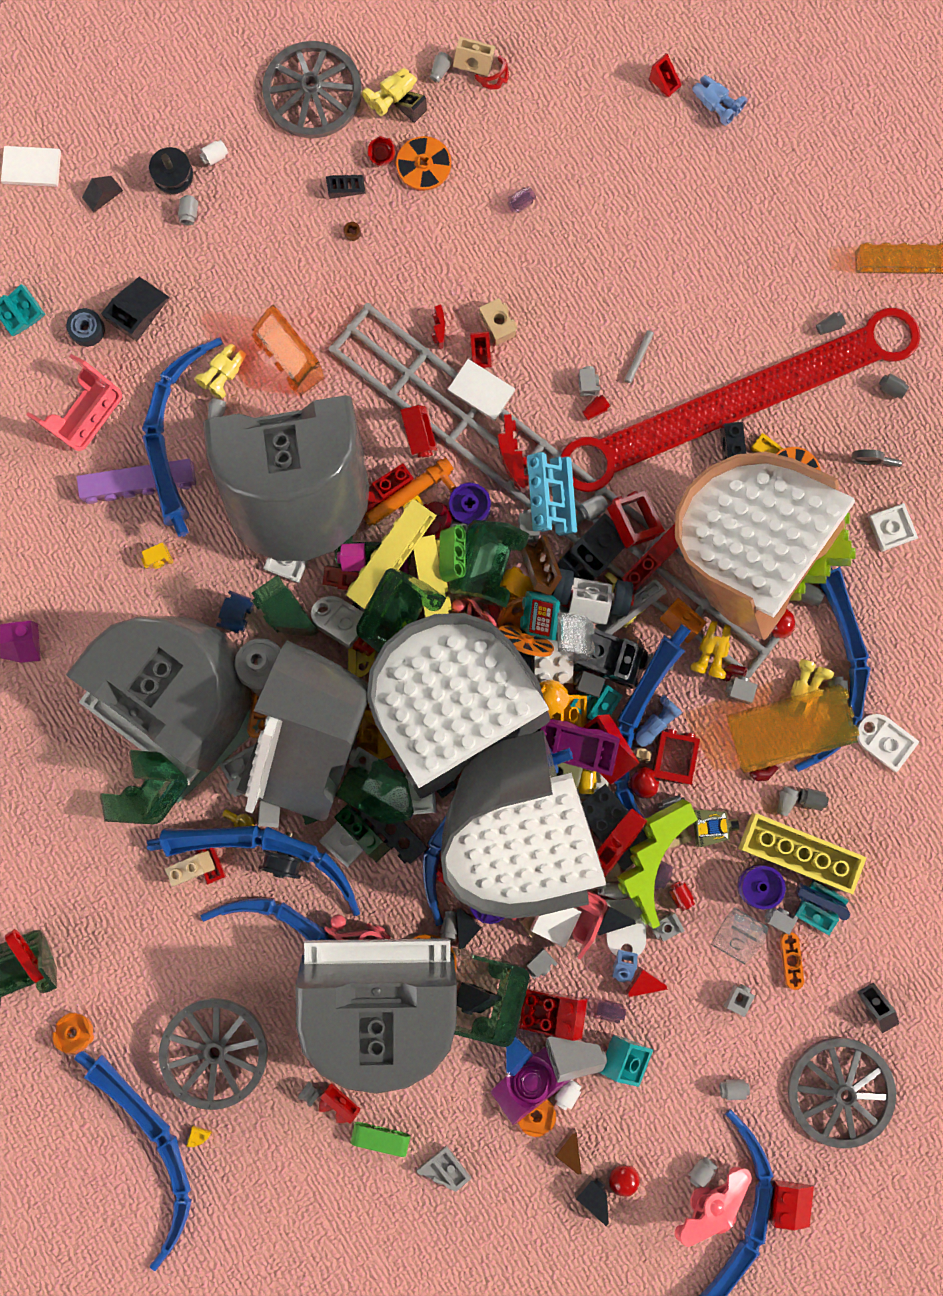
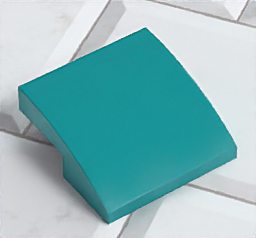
[0,284,46,337]
[570,684,623,721]
[795,880,848,935]

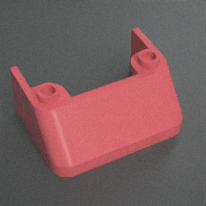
[26,354,122,451]
[512,889,608,960]

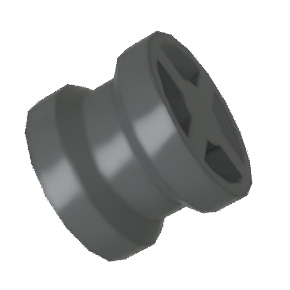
[298,1081,322,1107]

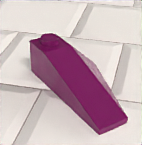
[0,621,41,663]

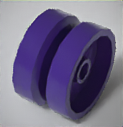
[449,483,491,529]
[737,865,786,910]

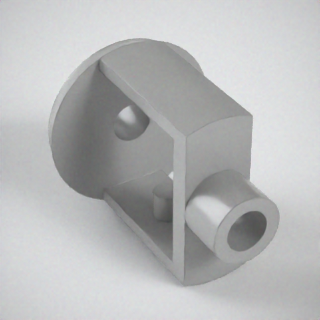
[234,638,281,697]

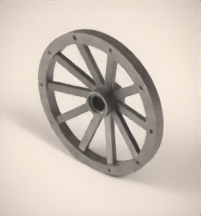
[262,41,362,138]
[159,998,268,1110]
[788,1037,896,1149]

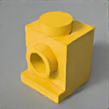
[141,542,174,569]

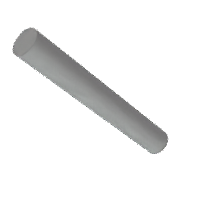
[624,330,654,383]

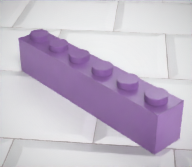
[76,458,196,504]

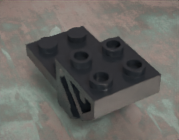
[557,513,625,581]
[573,625,648,689]
[581,784,648,871]

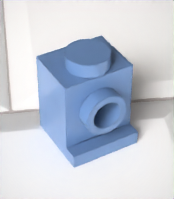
[612,949,638,982]

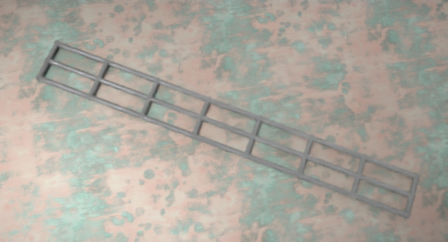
[329,303,781,678]

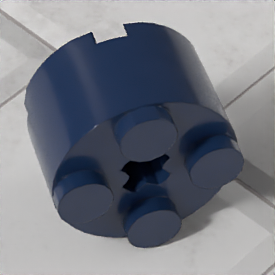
[216,590,254,634]

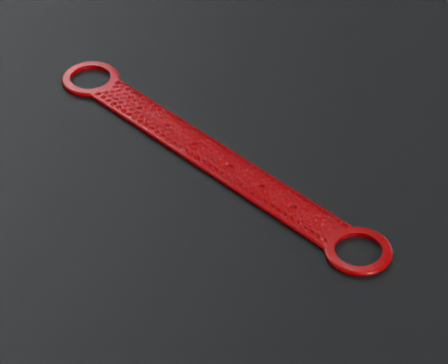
[560,308,920,492]

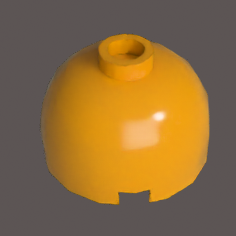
[539,679,570,719]

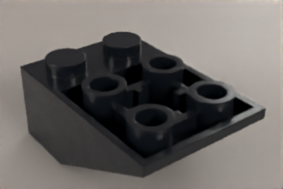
[101,276,170,342]

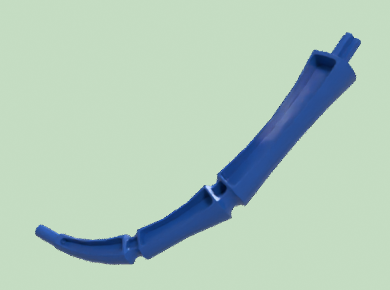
[142,337,223,537]
[794,566,871,772]
[614,624,691,835]
[423,747,573,926]
[147,825,360,916]
[200,898,336,940]
[74,1051,192,1271]
[699,1109,774,1296]

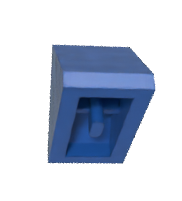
[506,1032,534,1076]

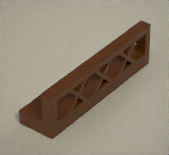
[519,535,562,596]

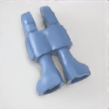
[692,75,748,126]
[634,694,683,746]

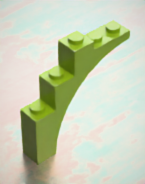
[790,513,856,601]
[617,799,698,929]

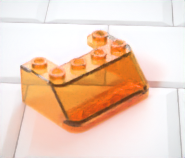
[251,304,325,396]

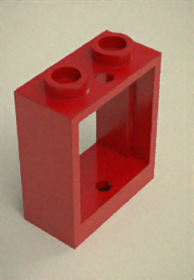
[400,405,438,458]
[607,490,665,549]
[652,729,700,785]

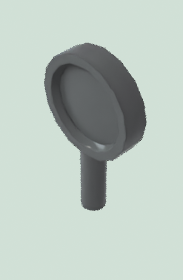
[851,449,902,467]

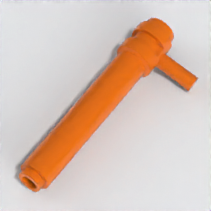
[364,457,457,527]

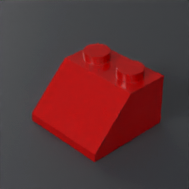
[769,1180,814,1231]

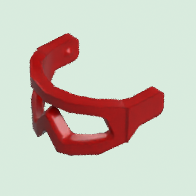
[474,55,509,90]

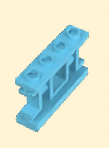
[527,452,577,536]

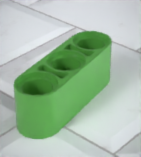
[439,525,466,582]
[350,1122,411,1157]

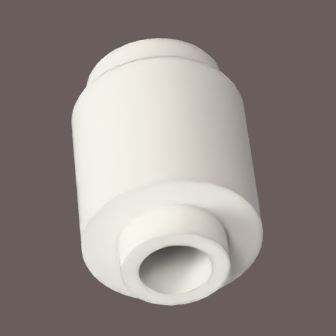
[199,140,228,166]
[555,1080,582,1110]

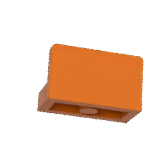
[659,598,707,643]

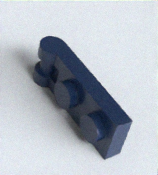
[796,883,850,920]

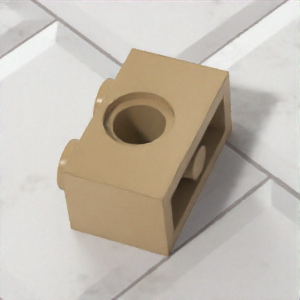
[453,37,496,76]
[479,298,518,346]
[165,851,215,887]

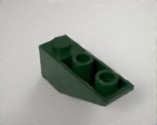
[334,804,391,863]

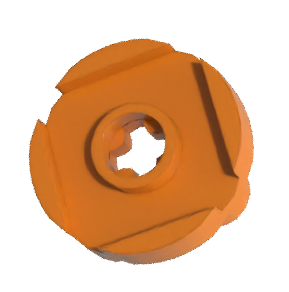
[53,1013,94,1055]
[518,1099,556,1137]

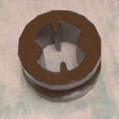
[344,222,361,241]

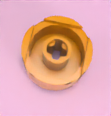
[495,566,538,608]

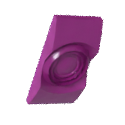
[541,719,620,776]
[490,1047,572,1125]

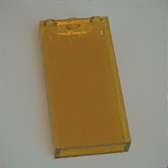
[726,684,860,773]

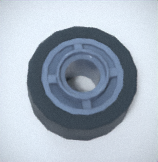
[66,308,105,347]

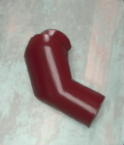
[722,664,747,682]
[749,762,779,781]

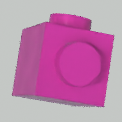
[337,543,366,571]

